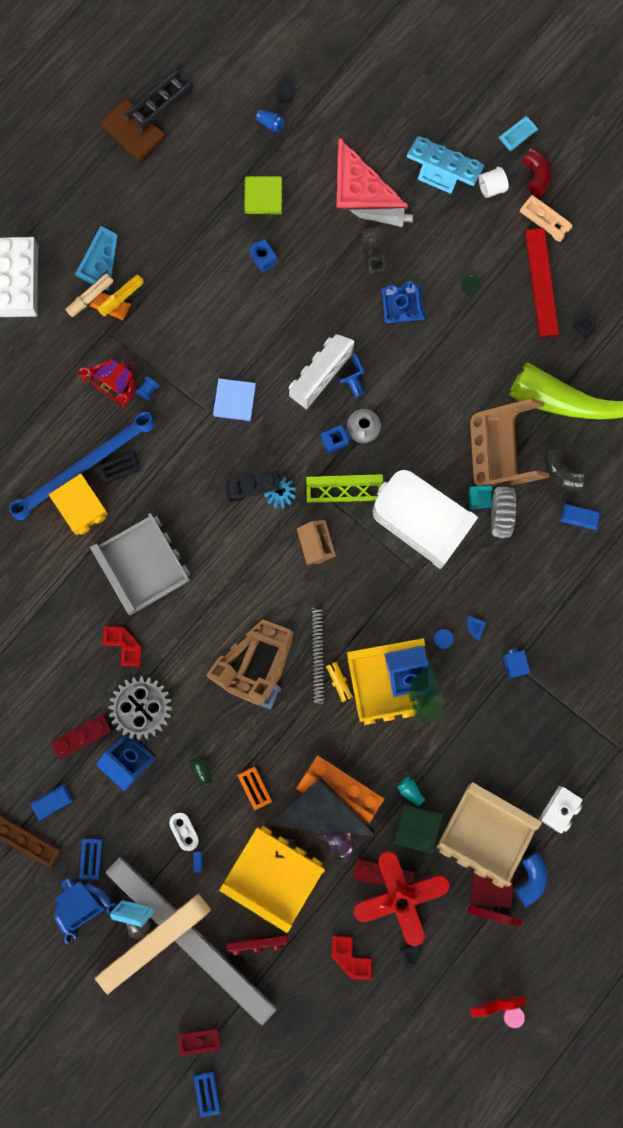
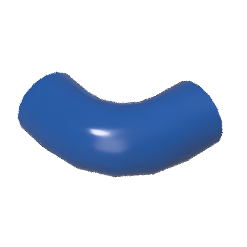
[515,852,548,907]

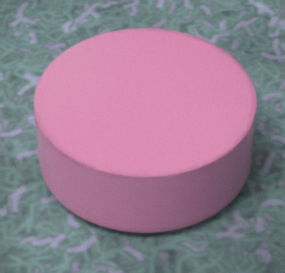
[503,1008,525,1028]

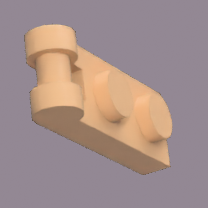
[520,195,572,242]

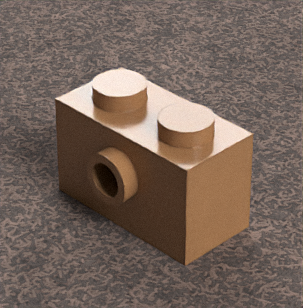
[297,520,336,565]

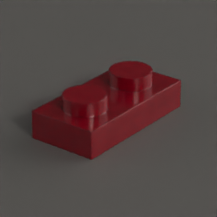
[178,1028,221,1056]

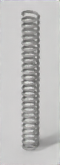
[312,607,324,704]

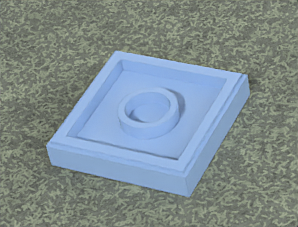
[213,379,256,421]

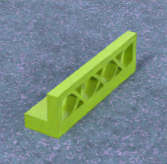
[306,474,383,503]

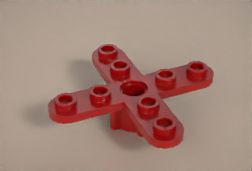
[354,851,449,946]

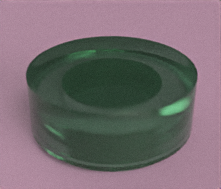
[461,274,480,294]

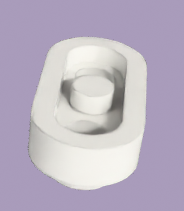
[170,813,199,851]

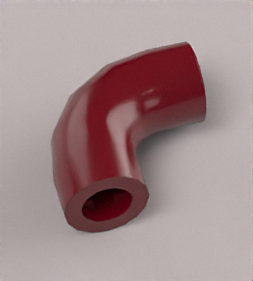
[522,147,552,197]

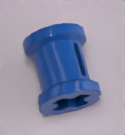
[135,376,159,401]

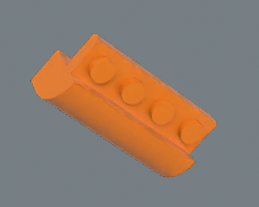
[296,755,384,824]

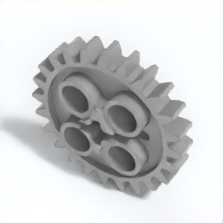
[108,676,173,740]

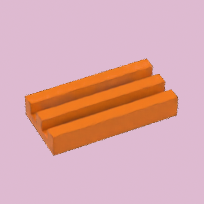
[238,767,272,811]

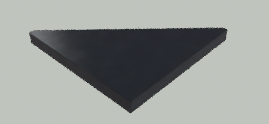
[269,777,375,836]

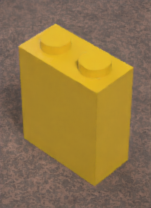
[48,474,108,535]

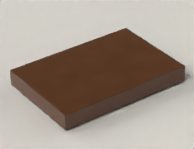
[100,99,165,162]

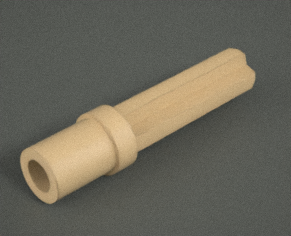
[65,274,113,317]

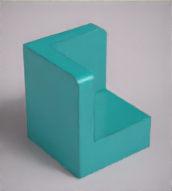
[468,486,493,509]

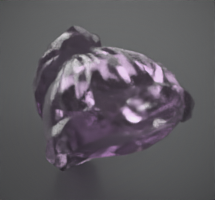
[315,831,354,862]

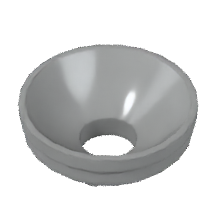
[347,409,381,443]

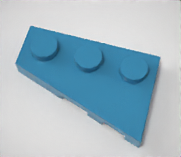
[75,226,117,293]

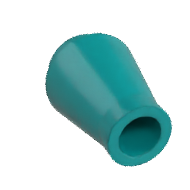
[397,777,425,807]

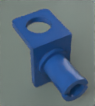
[338,353,365,398]

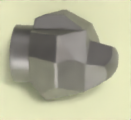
[127,920,151,939]

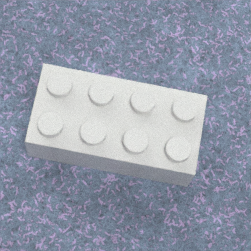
[0,237,38,317]

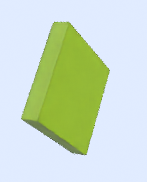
[245,176,282,214]

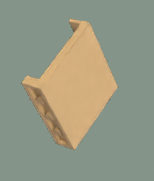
[436,782,542,888]

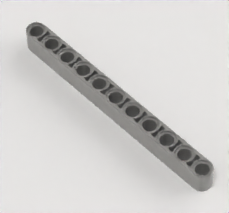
[106,857,277,1025]

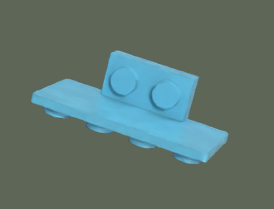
[407,137,484,194]

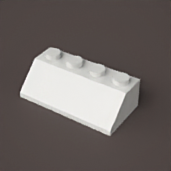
[289,334,354,410]

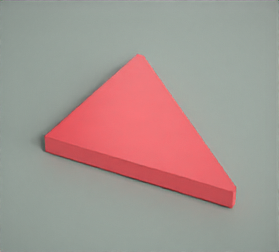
[337,138,407,210]

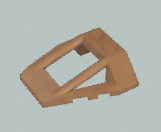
[206,620,293,705]

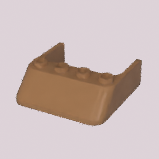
[470,398,549,486]

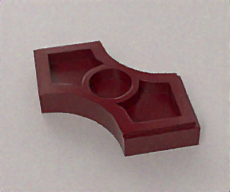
[467,905,523,927]

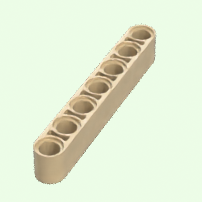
[94,894,211,994]

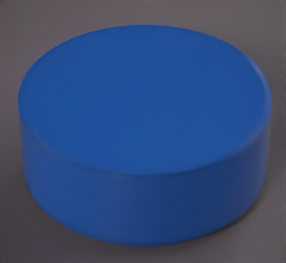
[434,629,453,649]

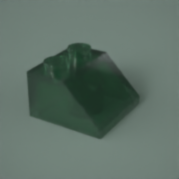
[408,664,443,724]

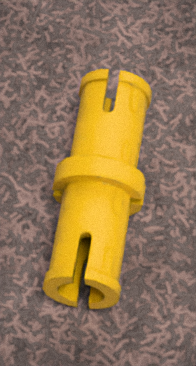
[326,662,353,702]

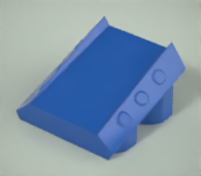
[382,281,426,323]

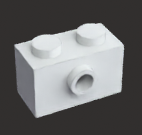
[539,786,582,833]

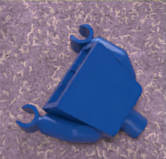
[55,878,117,944]

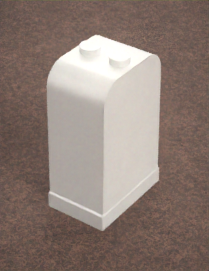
[373,470,478,569]

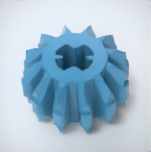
[264,477,296,509]

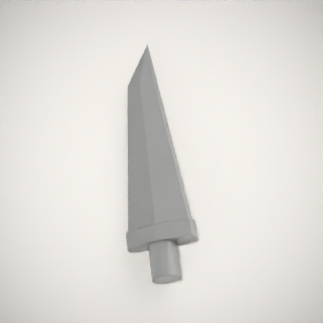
[350,208,413,227]

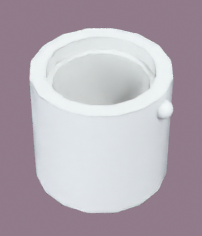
[479,167,508,198]

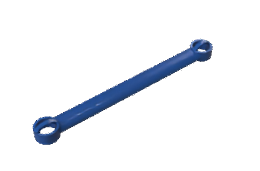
[9,412,155,520]

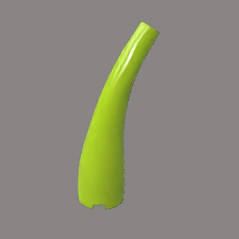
[508,362,623,419]

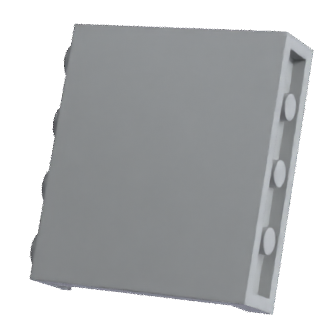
[90,513,191,616]

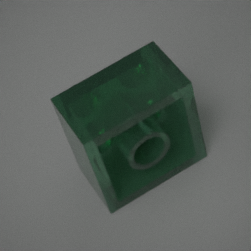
[393,804,442,854]

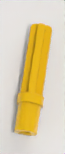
[98,275,143,316]

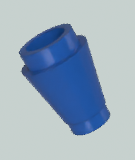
[256,110,284,132]

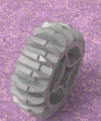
[491,486,516,538]

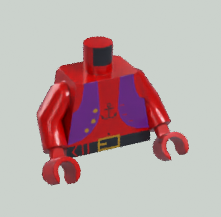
[77,356,136,408]

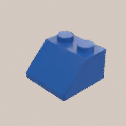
[384,646,431,697]
[96,733,156,792]

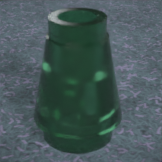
[189,756,212,786]

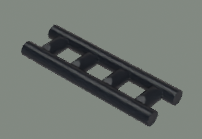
[124,70,193,132]

